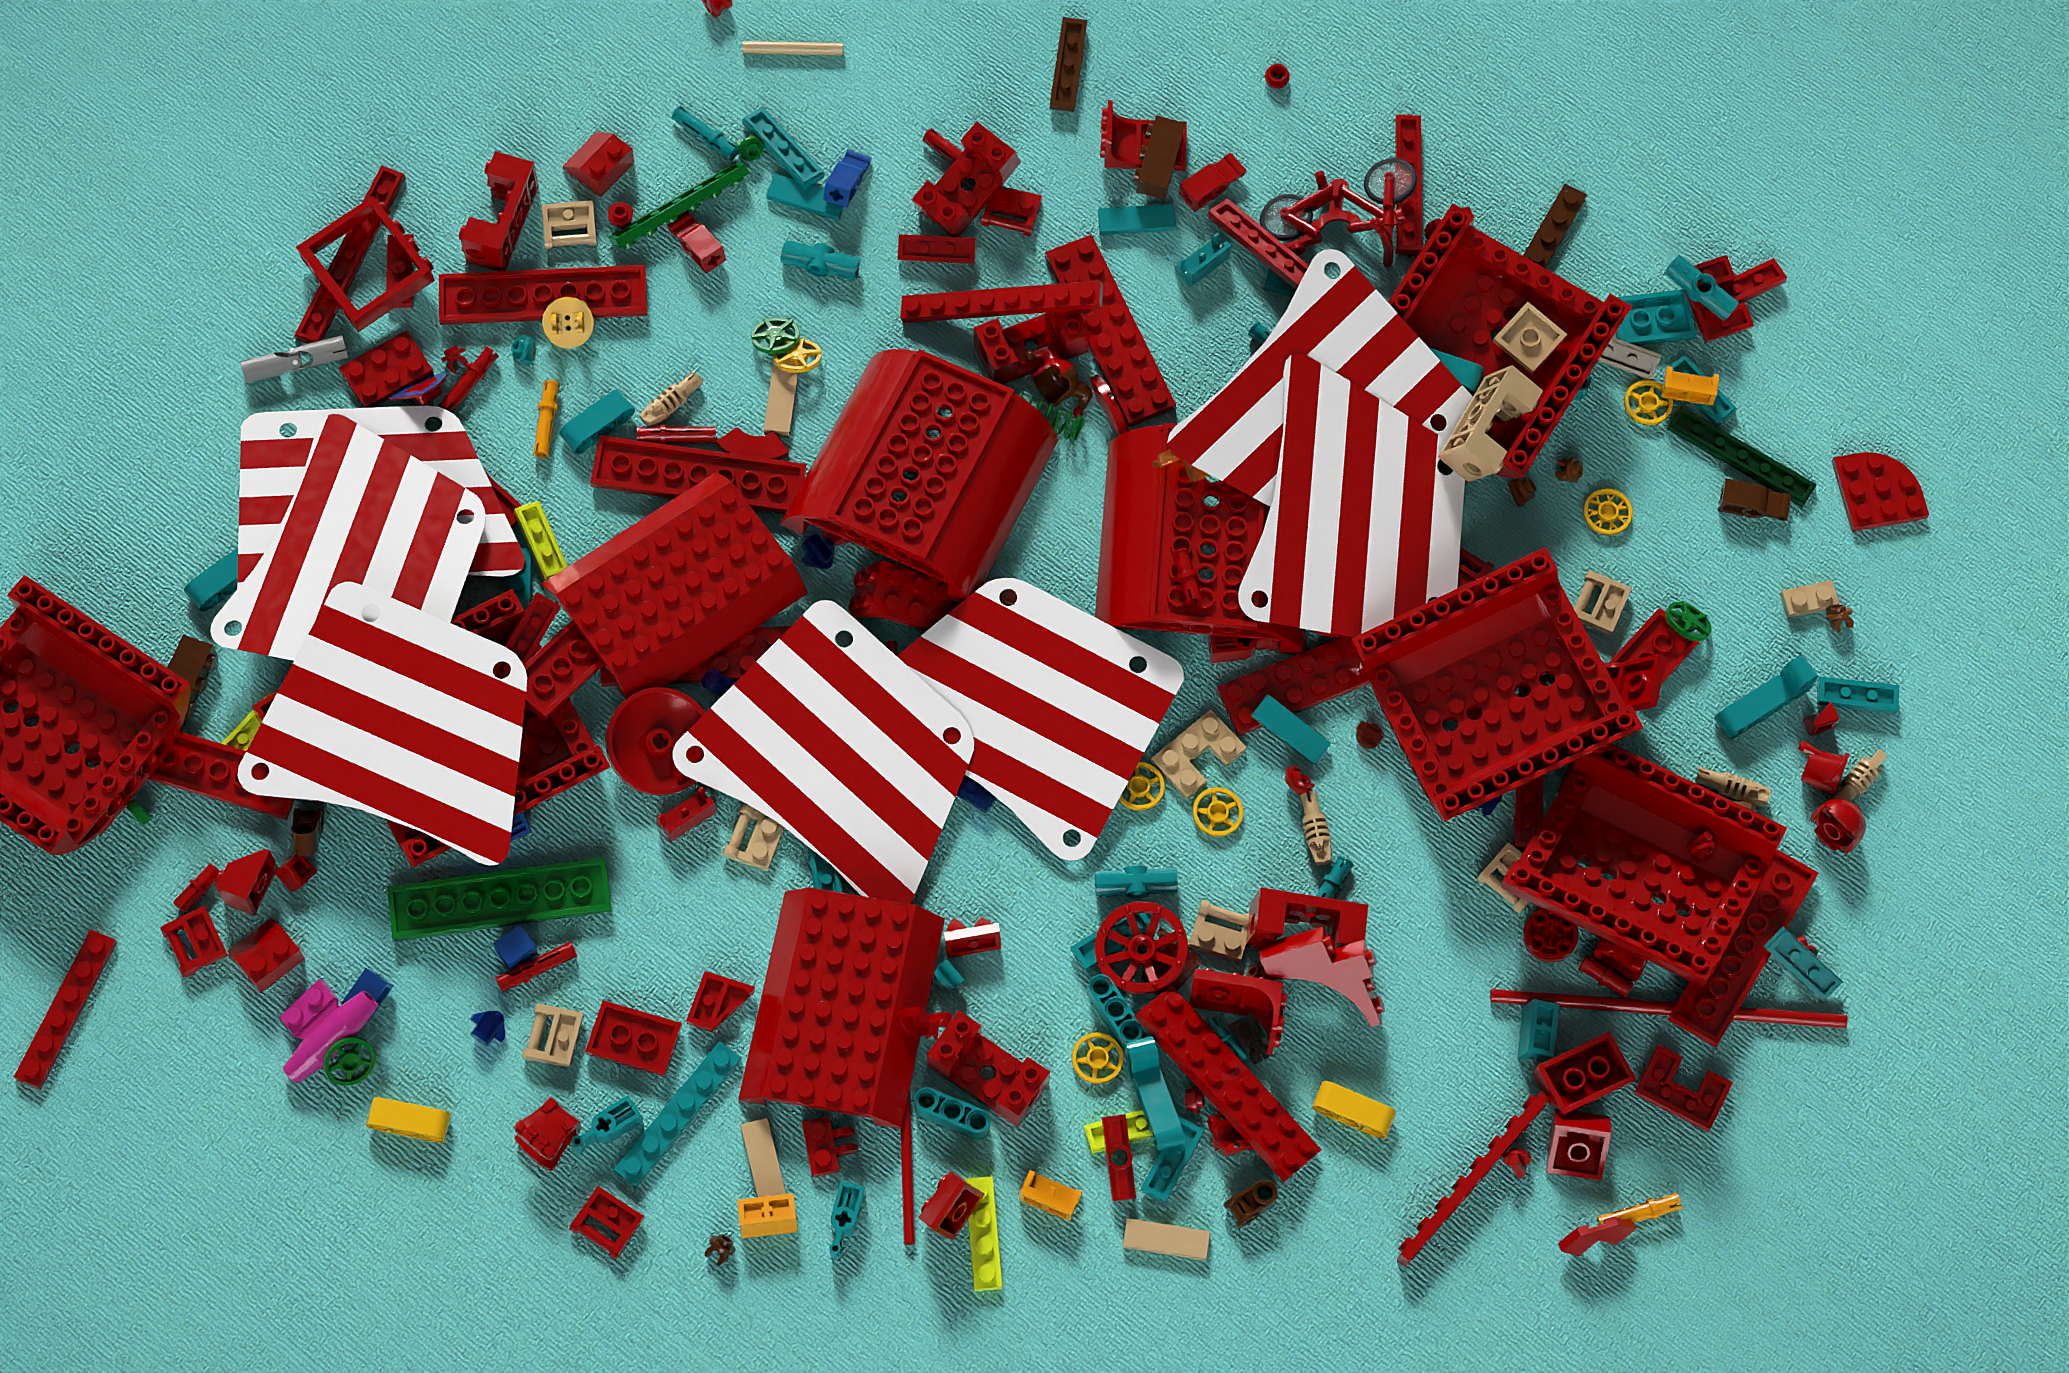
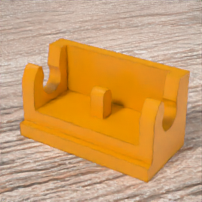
[1661,366,1719,406]
[1019,1170,1082,1221]
[737,1193,798,1239]

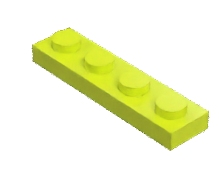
[965,1176,1002,1291]

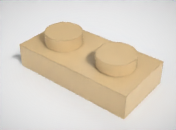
[1780,580,1840,618]

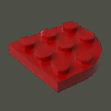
[1832,452,1929,532]

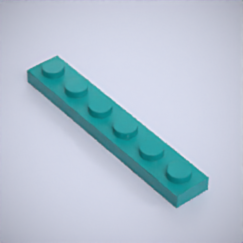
[613,1041,741,1189]

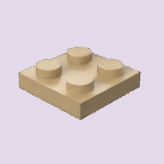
[1493,302,1567,375]

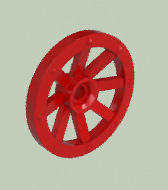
[1095,901,1189,995]

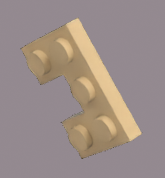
[1151,709,1247,800]

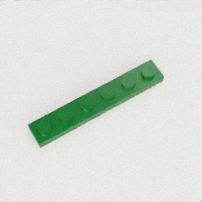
[608,161,749,249]

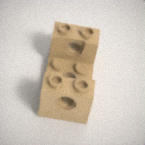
[1438,365,1543,482]

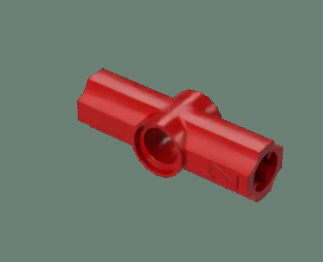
[1101,1114,1136,1201]

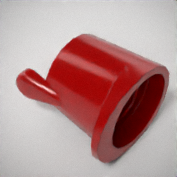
[1798,741,1850,796]

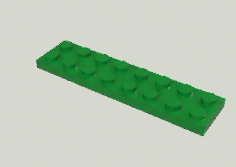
[387,857,612,942]

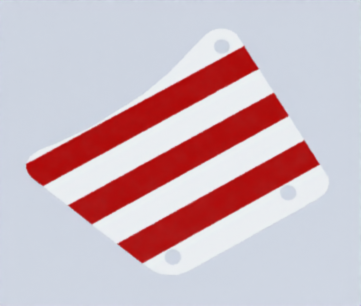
[1167,249,1473,507]
[1238,353,1465,637]
[237,405,525,589]
[210,414,486,661]
[897,578,1184,861]
[238,582,527,866]
[673,600,974,904]

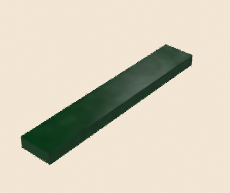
[1667,406,1817,508]

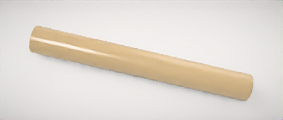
[742,41,843,56]

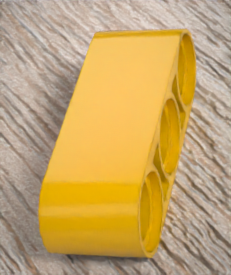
[1312,1081,1396,1139]
[366,1097,452,1143]

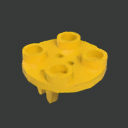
[542,297,594,349]

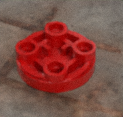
[1523,909,1578,963]

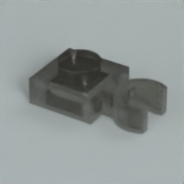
[1228,1012,1273,1065]

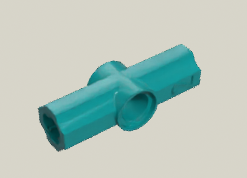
[780,240,861,281]
[1664,254,1739,321]
[1095,865,1178,899]

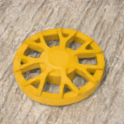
[1583,489,1633,536]

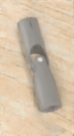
[240,335,349,384]

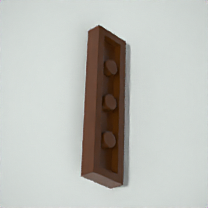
[1049,17,1088,112]
[1523,184,1587,269]

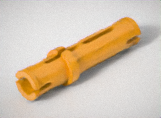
[533,380,560,459]
[1596,1192,1682,1226]

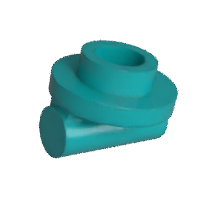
[511,335,535,365]
[934,959,965,991]

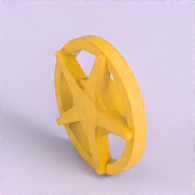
[773,338,822,373]
[1624,380,1673,425]
[1119,762,1165,811]
[1192,787,1243,837]
[1072,1033,1124,1084]

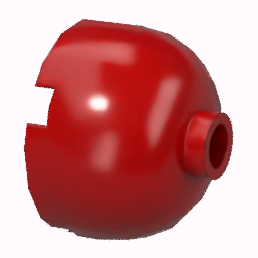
[1810,799,1866,853]

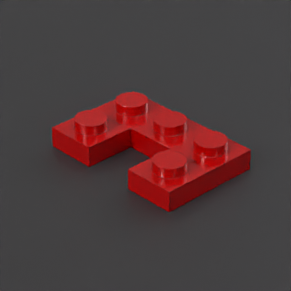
[1684,255,1754,343]
[1633,1044,1733,1132]

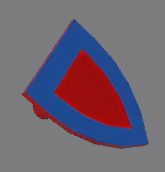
[388,371,447,419]

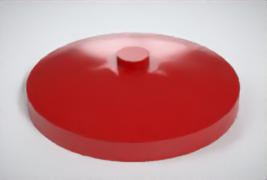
[605,687,705,796]

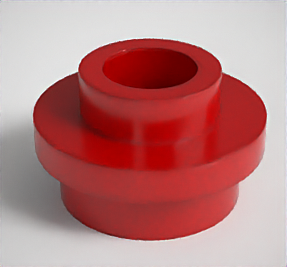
[1265,64,1290,88]
[1185,1086,1205,1114]

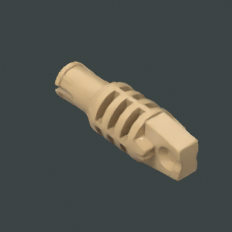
[639,371,703,427]
[1832,749,1887,802]
[1695,766,1771,807]
[1300,791,1332,866]

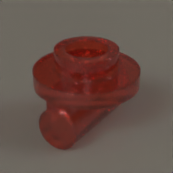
[1356,721,1384,749]

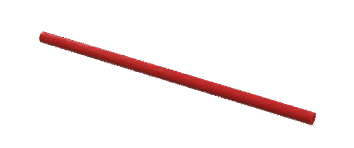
[1490,989,1848,1028]

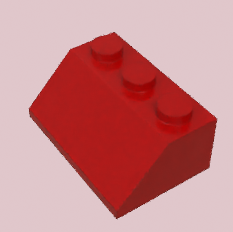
[1532,1031,1637,1116]

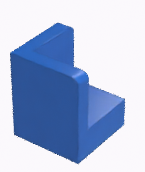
[493,926,538,971]

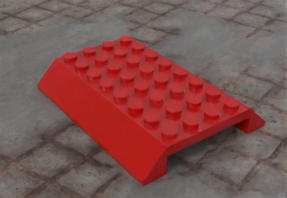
[541,472,808,700]
[738,887,945,1129]

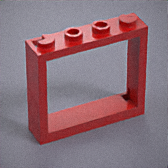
[296,196,435,332]

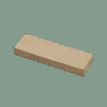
[763,361,800,436]
[740,1118,786,1197]
[1122,1218,1210,1261]

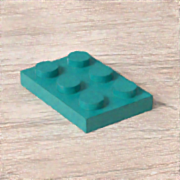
[1616,289,1697,346]

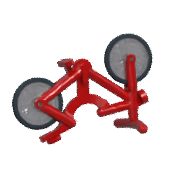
[1260,158,1417,268]

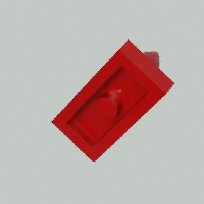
[944,917,1001,958]

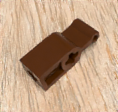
[1718,478,1791,521]

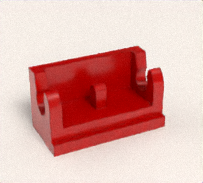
[656,787,716,842]

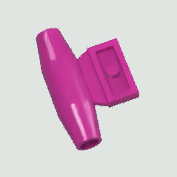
[280,979,379,1083]

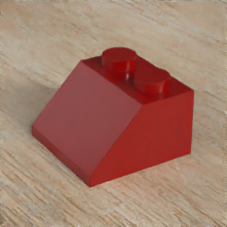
[562,132,635,197]
[215,849,278,916]
[227,918,305,993]
[1546,1109,1612,1181]
[918,1171,985,1241]

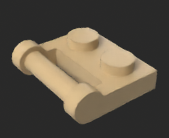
[542,200,597,250]
[1574,571,1632,636]
[722,804,785,871]
[1477,842,1529,914]
[1189,899,1249,962]
[522,1004,584,1068]

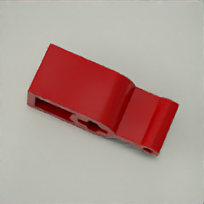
[1179,153,1247,213]
[667,211,727,274]
[1208,635,1279,663]

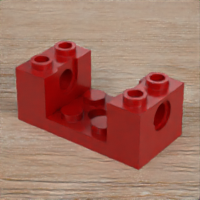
[911,121,1021,237]
[459,151,539,271]
[974,310,1090,385]
[1246,887,1368,951]
[927,1011,1050,1128]

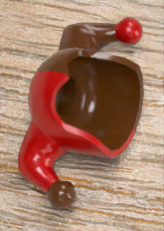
[1025,347,1093,418]

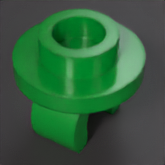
[736,134,763,161]

